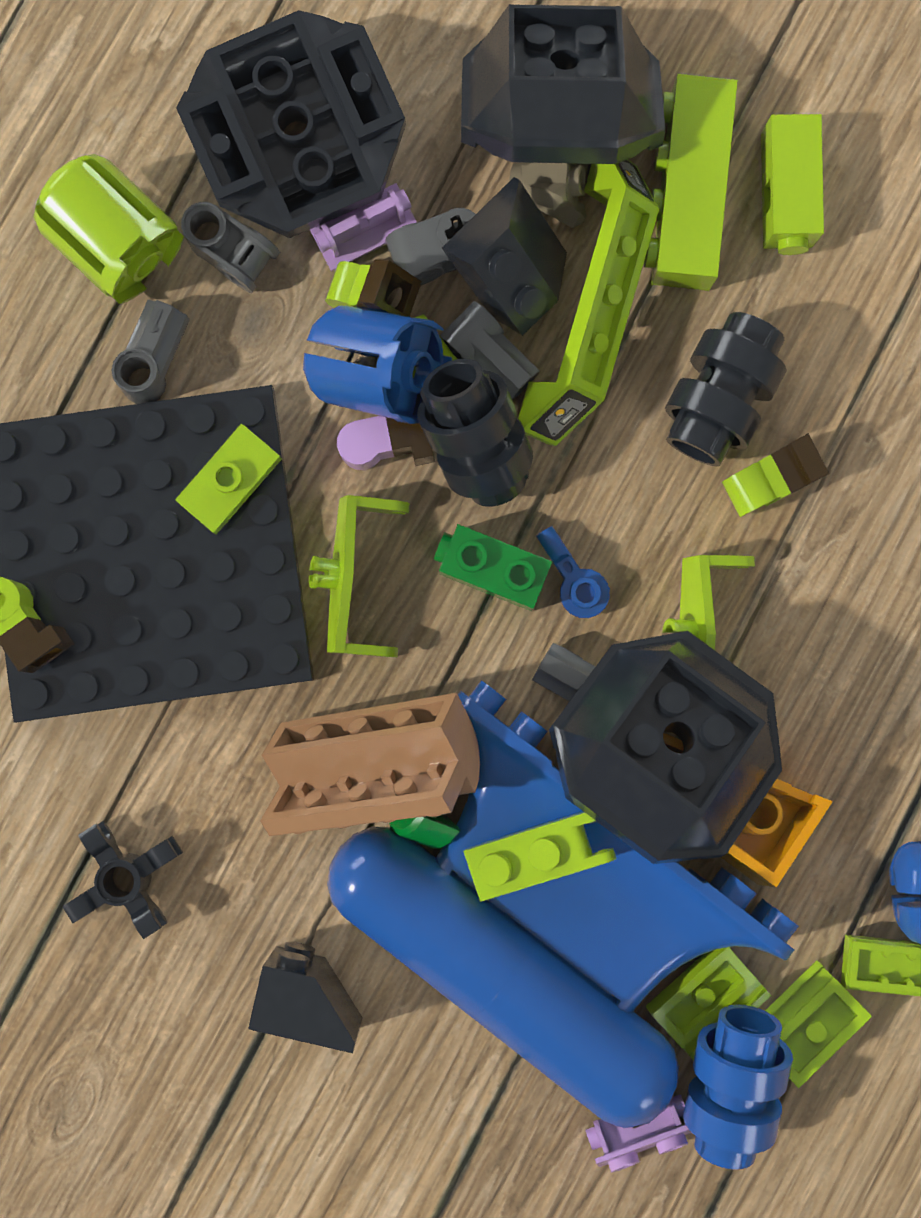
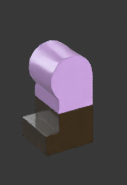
[337,416,435,470]

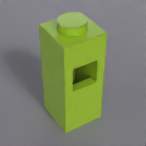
[761,114,824,255]

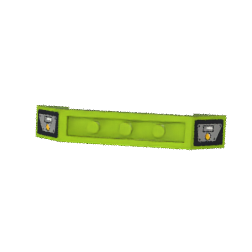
[518,160,659,446]

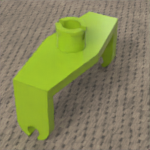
[309,495,410,658]
[662,555,755,650]

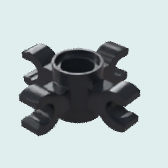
[62,821,183,939]

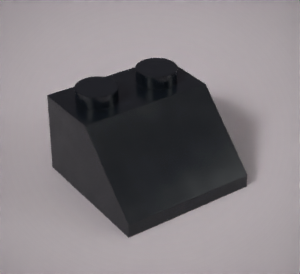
[442,177,567,336]
[248,942,363,1054]

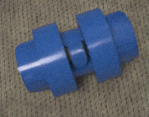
[683,1005,793,1169]

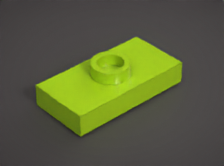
[175,423,282,535]
[841,935,921,997]

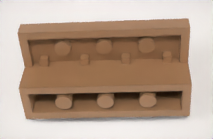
[260,693,480,836]

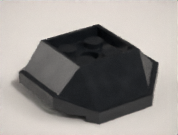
[461,4,665,164]
[176,10,406,238]
[549,631,782,864]

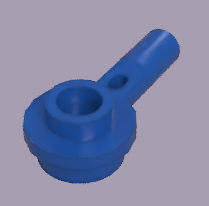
[536,526,610,618]

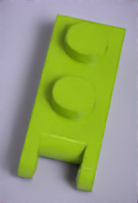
[463,811,617,902]

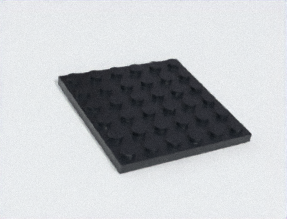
[0,385,314,723]

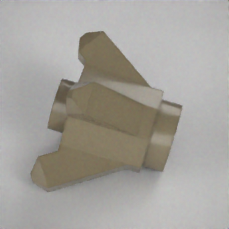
[510,163,591,228]

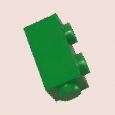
[434,524,552,611]

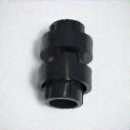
[665,312,787,467]
[417,359,533,507]

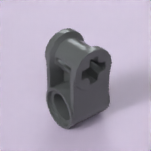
[181,202,281,293]
[385,208,476,285]

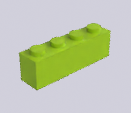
[644,74,738,291]

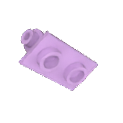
[310,183,417,272]
[585,1095,692,1173]

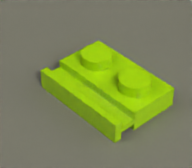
[645,947,771,1061]
[765,960,872,1089]

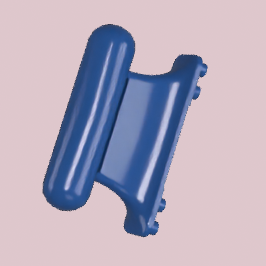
[327,681,799,1128]

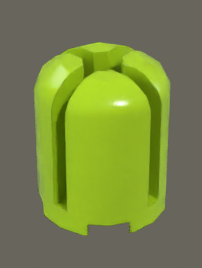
[34,154,184,304]

